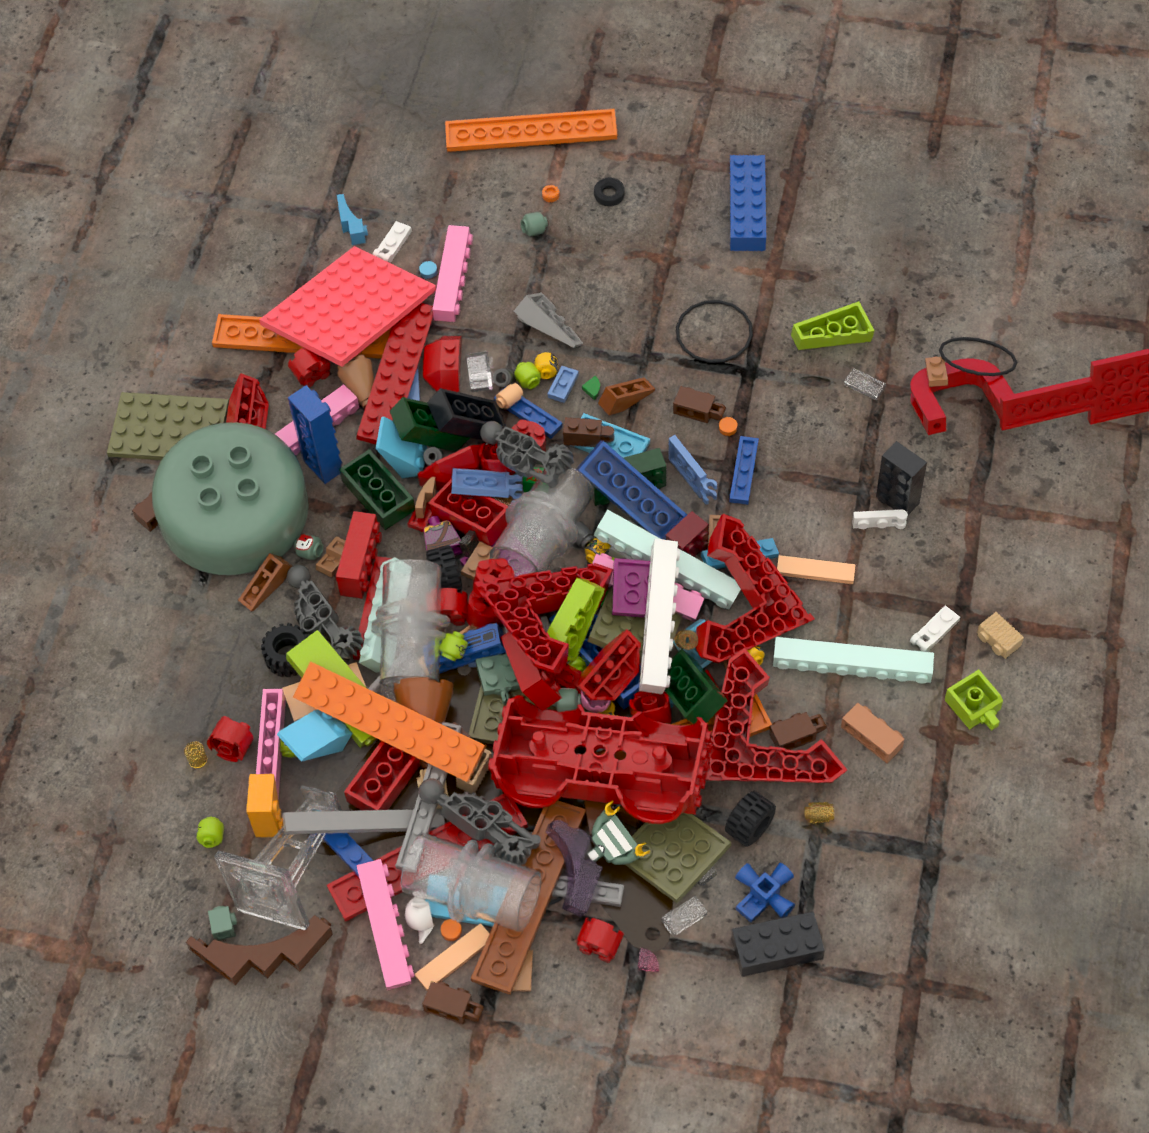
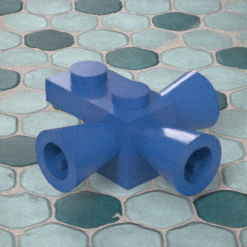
[735,863,795,923]

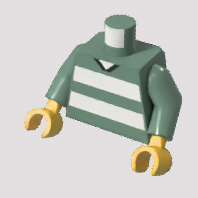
[586,801,650,865]

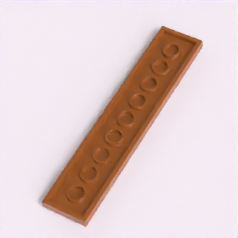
[471,801,586,995]

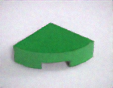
[582,376,600,400]

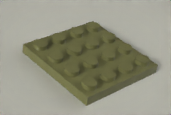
[587,586,683,663]
[625,813,732,904]

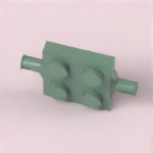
[475,653,520,705]

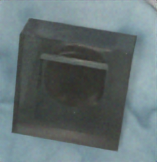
[459,530,479,558]

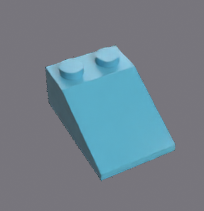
[376,417,427,478]
[277,710,352,762]

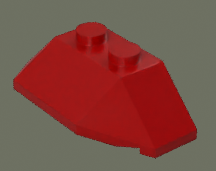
[423,336,462,393]
[226,373,269,429]
[417,443,484,491]
[577,629,641,701]

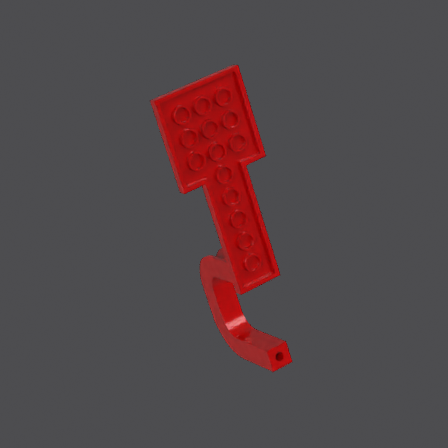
[910,349,1149,435]

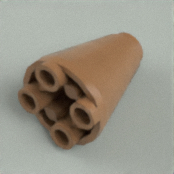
[337,355,374,409]

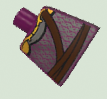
[424,516,464,555]

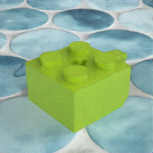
[945,669,1003,731]

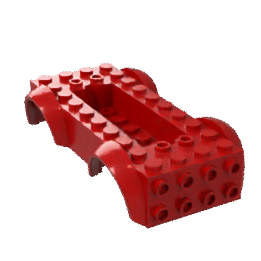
[488,695,713,824]

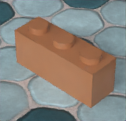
[841,703,904,764]

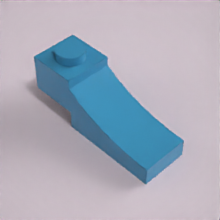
[337,194,368,245]

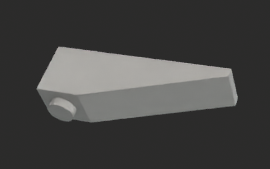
[514,292,583,348]

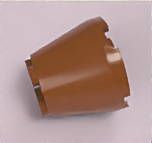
[393,677,453,724]

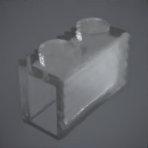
[466,351,494,392]

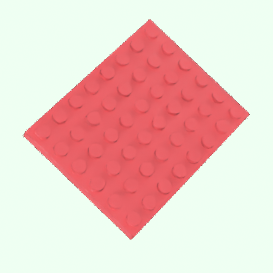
[259,246,436,367]

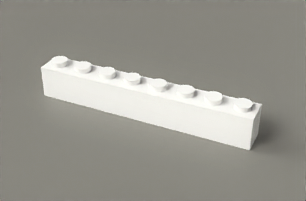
[639,538,680,694]

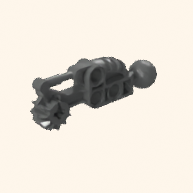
[480,421,574,488]
[286,564,364,659]
[418,778,541,870]

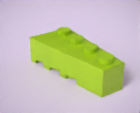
[791,302,875,350]
[547,578,605,661]

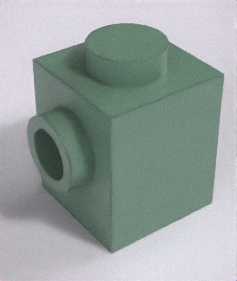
[208,906,237,941]

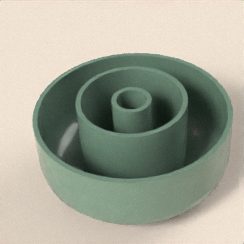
[152,422,309,575]

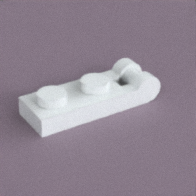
[373,221,412,263]
[852,510,908,529]
[910,606,960,652]

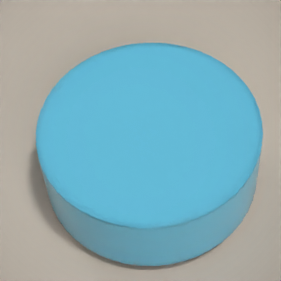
[419,261,438,279]

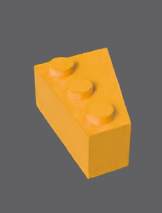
[247,774,284,837]

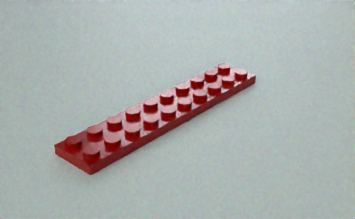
[356,303,433,444]
[326,793,528,922]

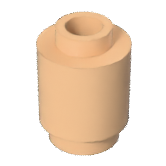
[496,383,523,409]

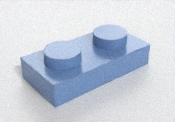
[547,366,579,403]

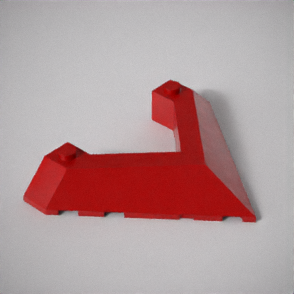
[694,514,814,663]
[474,563,613,674]
[703,648,847,783]

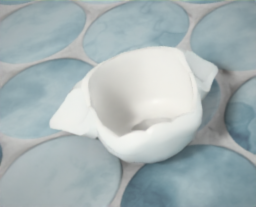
[405,896,434,944]

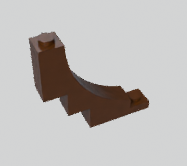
[186,915,333,986]

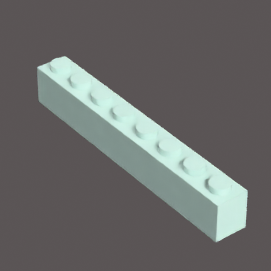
[594,510,741,610]
[773,637,934,684]

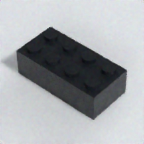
[427,388,507,440]
[876,441,927,515]
[731,911,825,977]

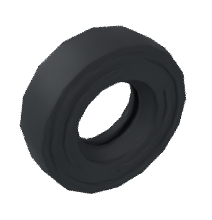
[594,177,625,206]

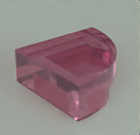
[638,947,659,972]

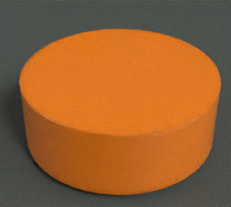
[542,185,560,202]
[719,417,737,436]
[441,919,462,941]

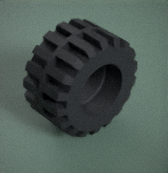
[426,545,462,592]
[261,623,309,677]
[725,790,776,847]

